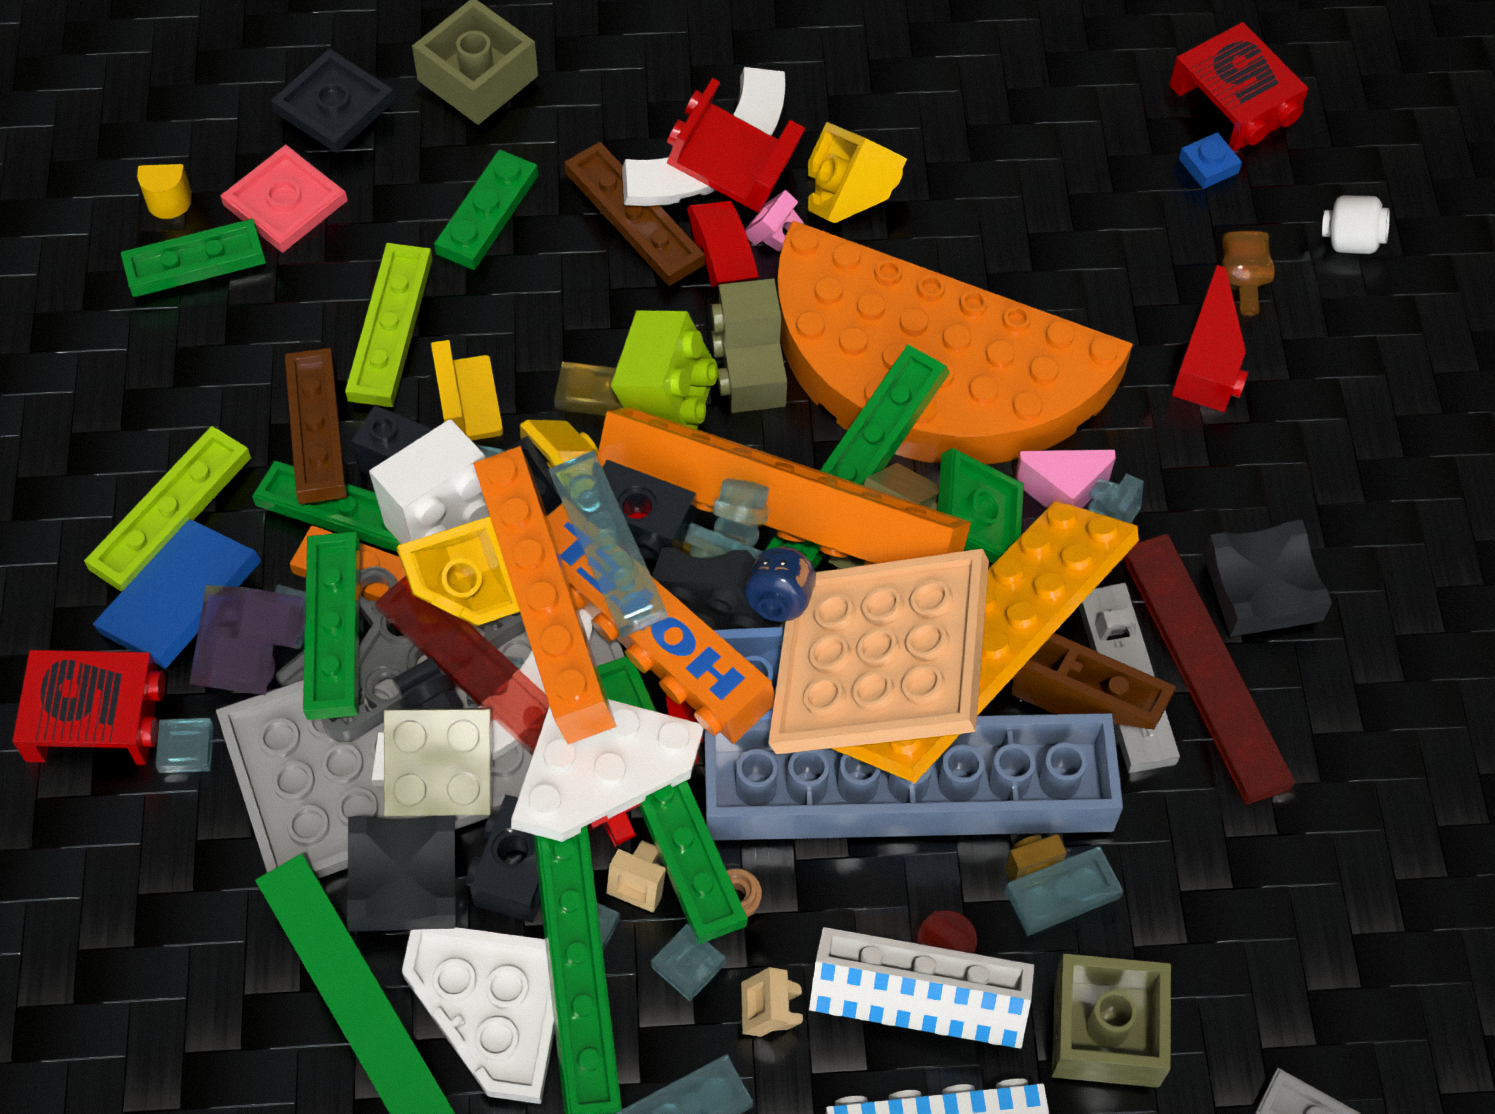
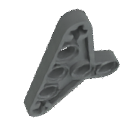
[321,566,526,742]

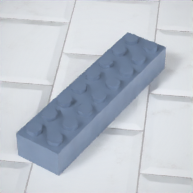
[705,713,1123,840]

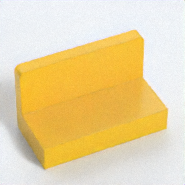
[431,340,503,441]

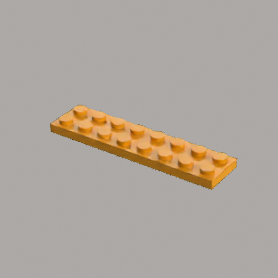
[832,501,1139,783]

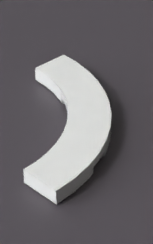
[622,67,785,206]

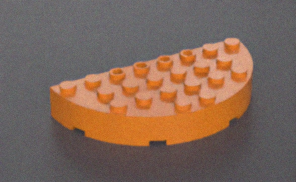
[777,220,1133,465]

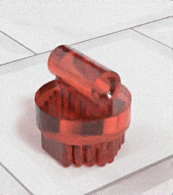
[916,911,977,954]

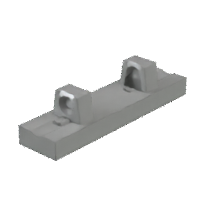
[1078,583,1180,773]

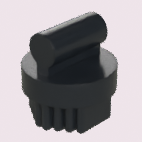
[392,657,463,708]

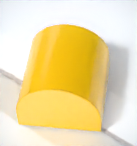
[137,164,192,219]

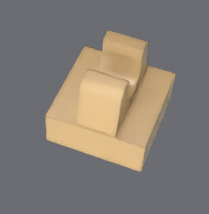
[606,840,666,913]
[741,967,803,1037]

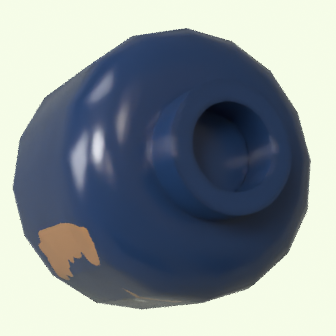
[745,546,816,622]

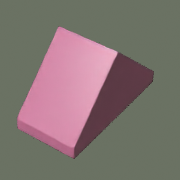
[1015,450,1116,508]

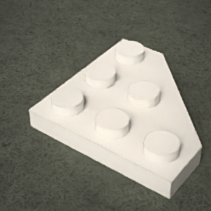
[511,699,704,842]
[402,927,555,1104]

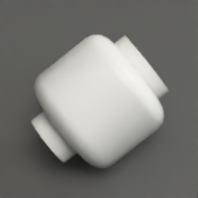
[1322,195,1390,254]

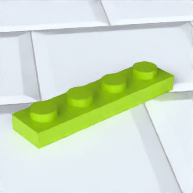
[345,243,432,407]
[84,426,251,592]

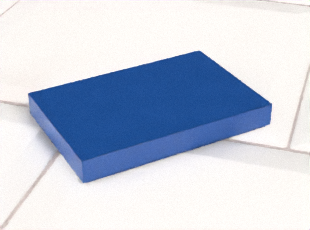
[93,519,261,669]

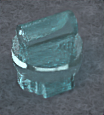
[712,478,770,546]

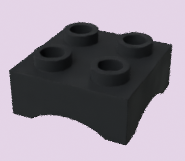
[1203,520,1332,637]
[652,547,781,630]
[347,815,456,931]

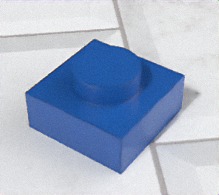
[1179,132,1242,189]

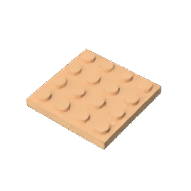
[769,549,989,754]

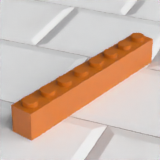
[595,407,971,565]

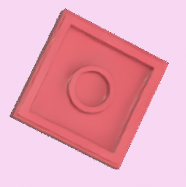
[220,145,347,253]

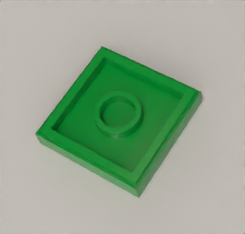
[938,448,1024,564]

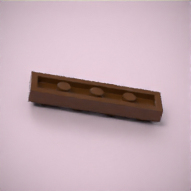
[564,141,705,286]
[285,348,347,504]

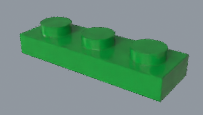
[434,149,539,270]
[121,219,266,298]

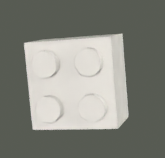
[369,419,490,544]

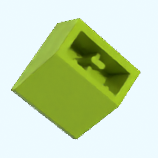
[611,311,718,429]

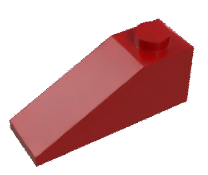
[1172,265,1248,413]

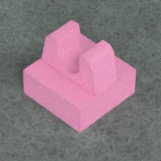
[745,190,804,251]

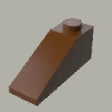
[1011,633,1176,730]

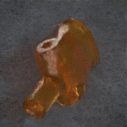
[1222,231,1275,316]

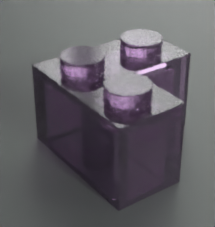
[190,585,305,695]

